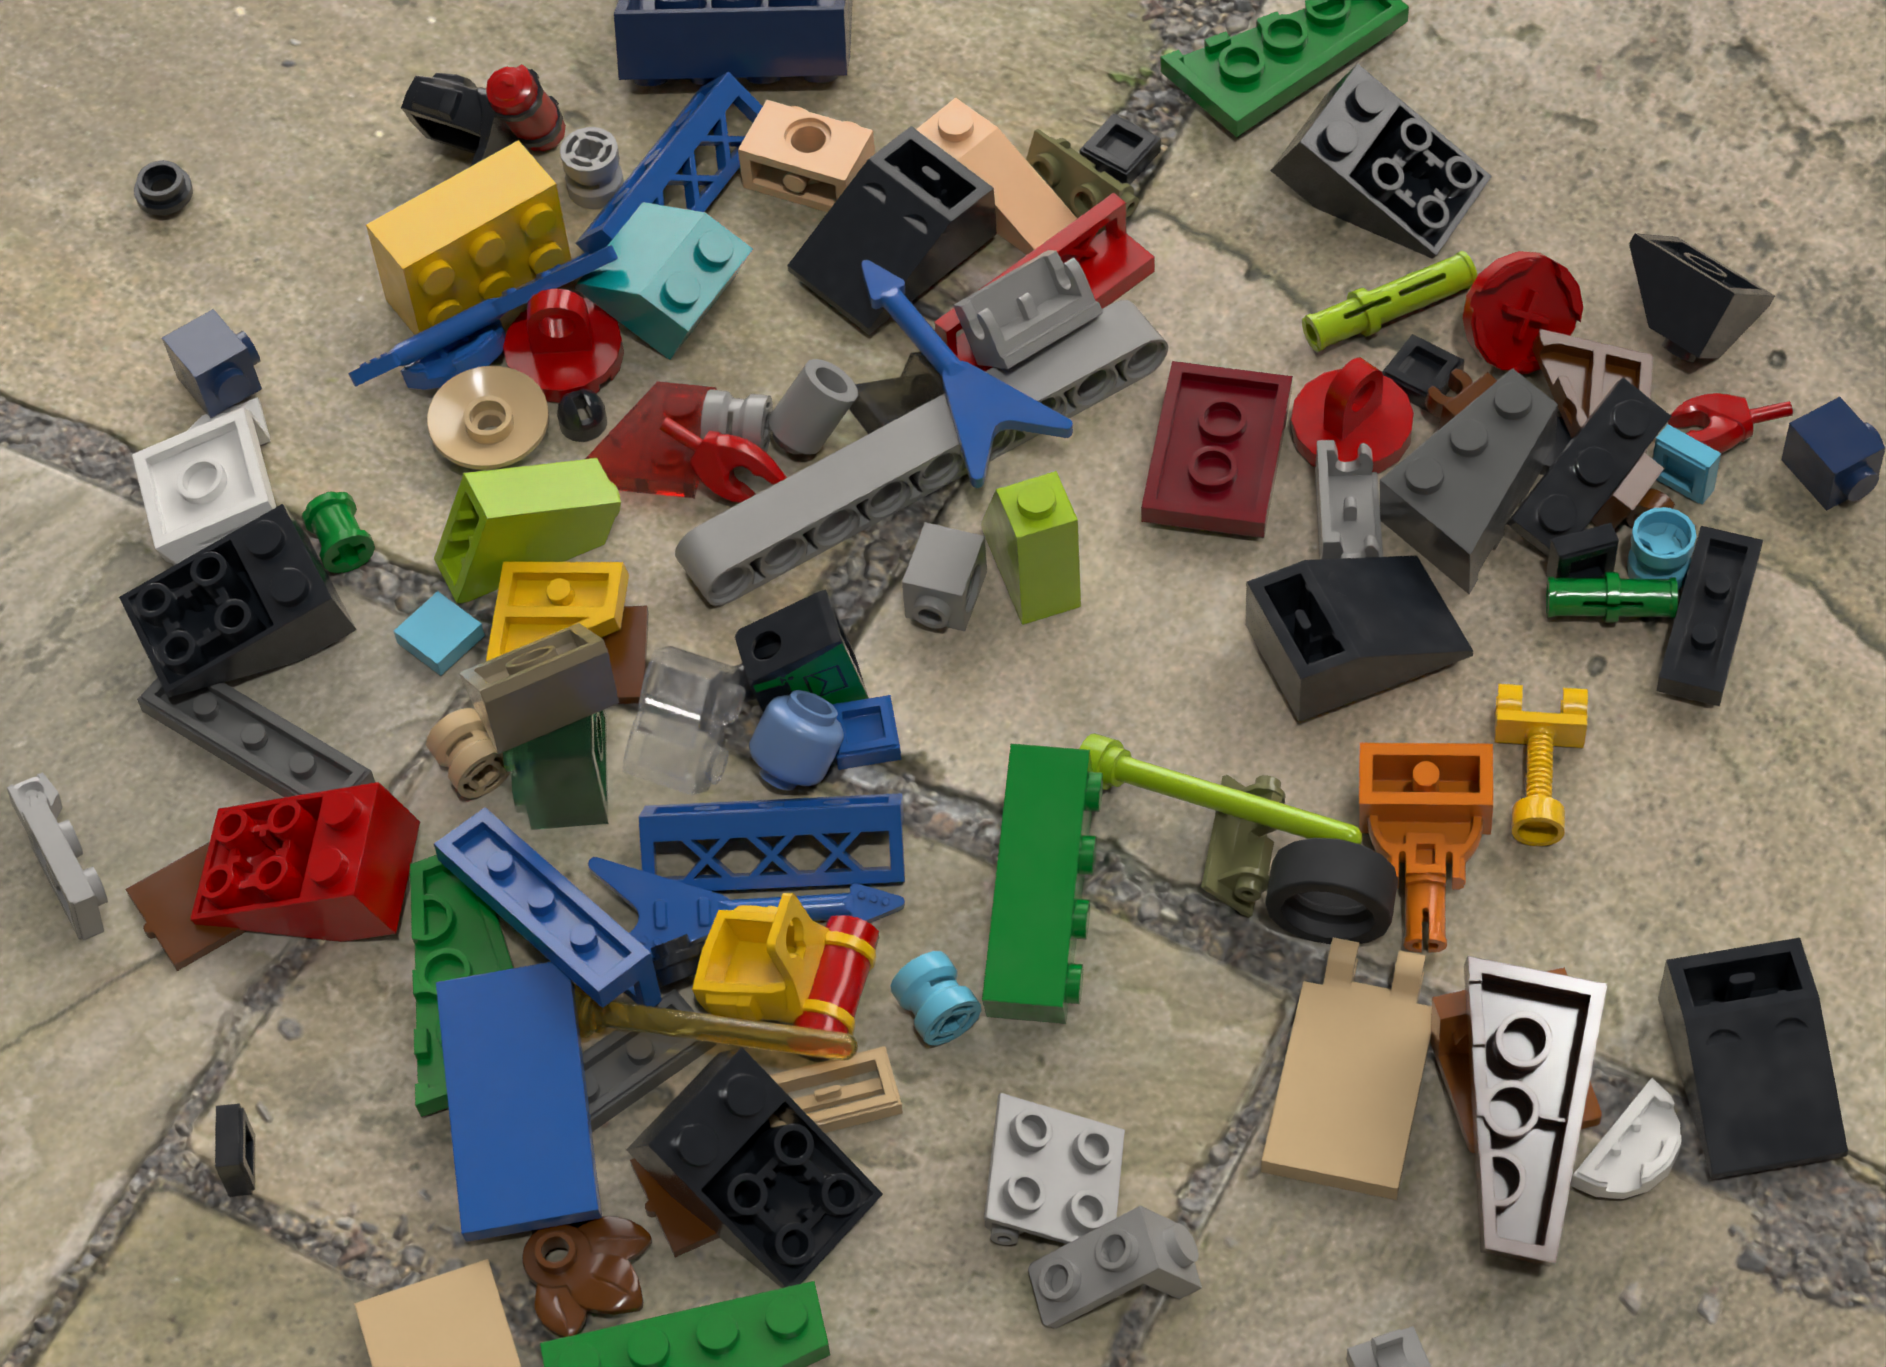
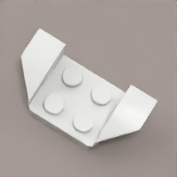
[132,397,276,565]

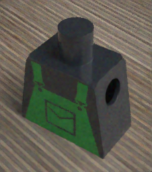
[709,589,869,713]

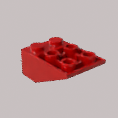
[190,782,420,942]

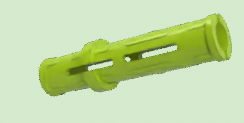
[1302,251,1478,352]

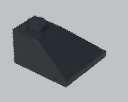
[1629,233,1775,363]

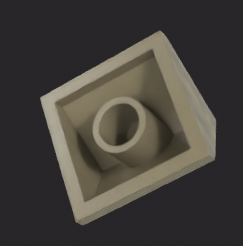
[459,623,619,754]

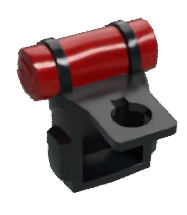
[401,64,566,167]

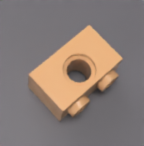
[738,100,875,212]

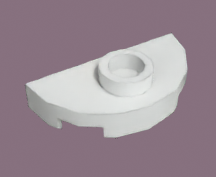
[1571,1078,1681,1199]

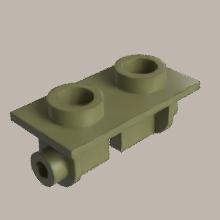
[1026,129,1139,235]
[1201,775,1286,918]

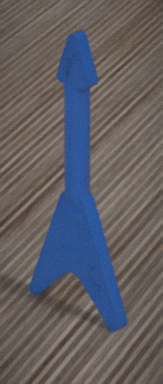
[348,245,618,387]
[861,260,1073,488]
[588,857,905,961]

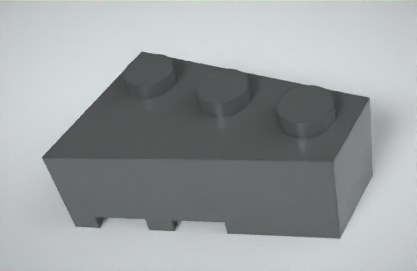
[1380,368,1558,594]

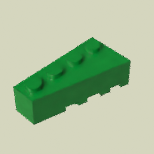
[982,743,1103,1024]

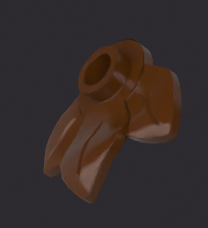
[522,1216,652,1338]

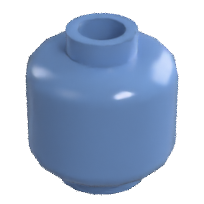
[749,690,844,790]

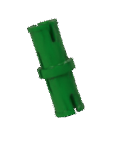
[1546,572,1678,623]

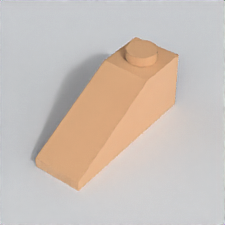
[916,98,1078,255]

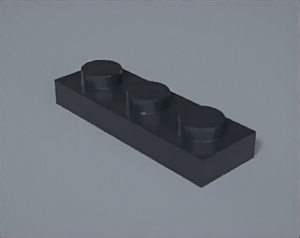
[1506,377,1672,558]
[1656,526,1763,706]

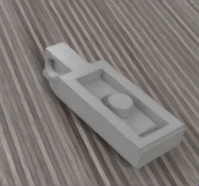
[7,772,108,940]

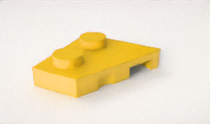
[486,562,629,661]

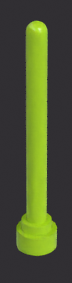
[1079,733,1362,844]

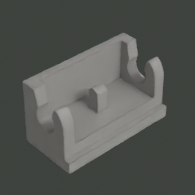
[953,250,1103,369]
[1315,440,1383,559]

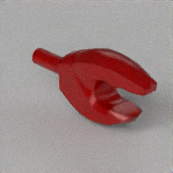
[1668,393,1793,454]
[659,416,787,503]

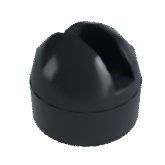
[557,388,607,442]

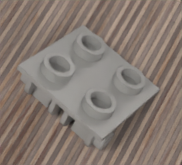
[984,1093,1125,1245]

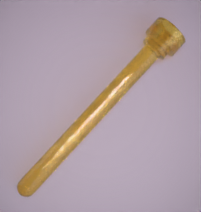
[574,983,858,1061]

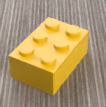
[366,140,571,335]

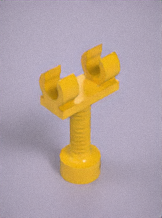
[1495,683,1588,846]

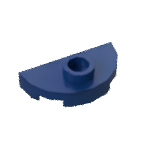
[401,319,506,390]

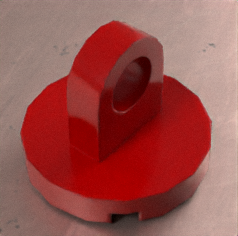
[1462,251,1584,374]
[503,289,624,403]
[1291,357,1414,474]

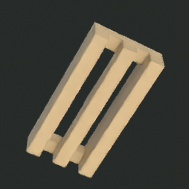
[768,1046,903,1133]

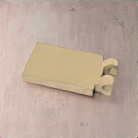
[1261,937,1432,1200]
[354,1259,522,1367]

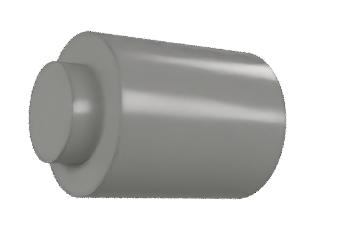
[768,359,858,454]

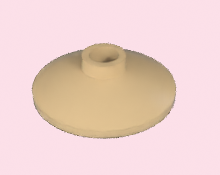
[427,366,549,470]

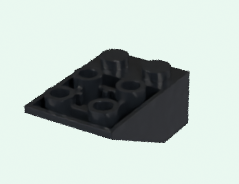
[1270,64,1492,259]
[787,126,997,335]
[119,504,357,697]
[1245,555,1473,722]
[1658,937,1848,1179]
[626,1047,883,1288]

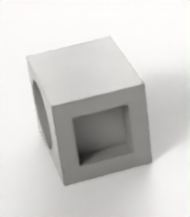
[902,522,987,631]

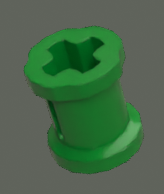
[301,491,375,573]

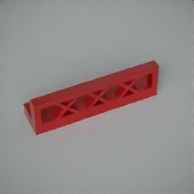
[934,193,1155,371]

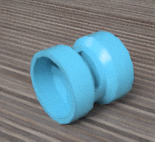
[1626,507,1697,590]
[890,951,982,1045]

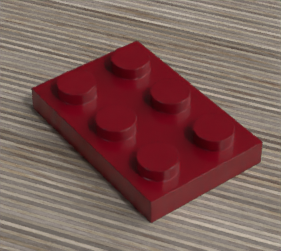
[1141,361,1293,538]

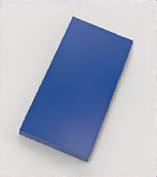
[436,962,602,1242]

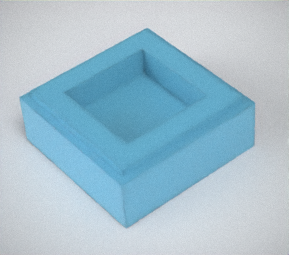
[1652,424,1721,505]
[394,591,485,676]

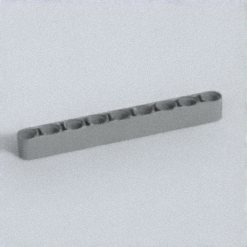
[675,300,1169,606]

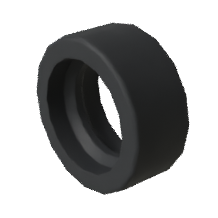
[1265,838,1398,944]

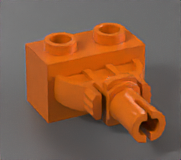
[1359,742,1493,953]

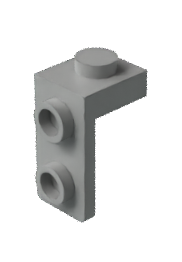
[1028,1206,1202,1328]

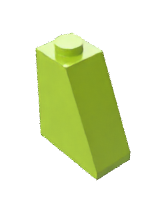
[434,458,621,604]
[981,471,1081,625]

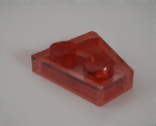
[585,381,717,499]

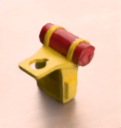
[692,893,880,1059]

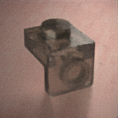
[849,351,945,434]

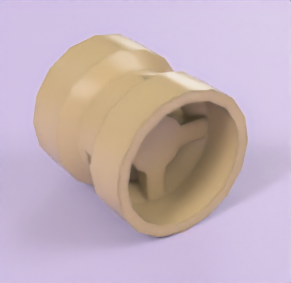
[426,708,513,798]

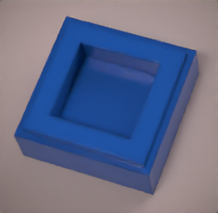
[832,695,902,770]

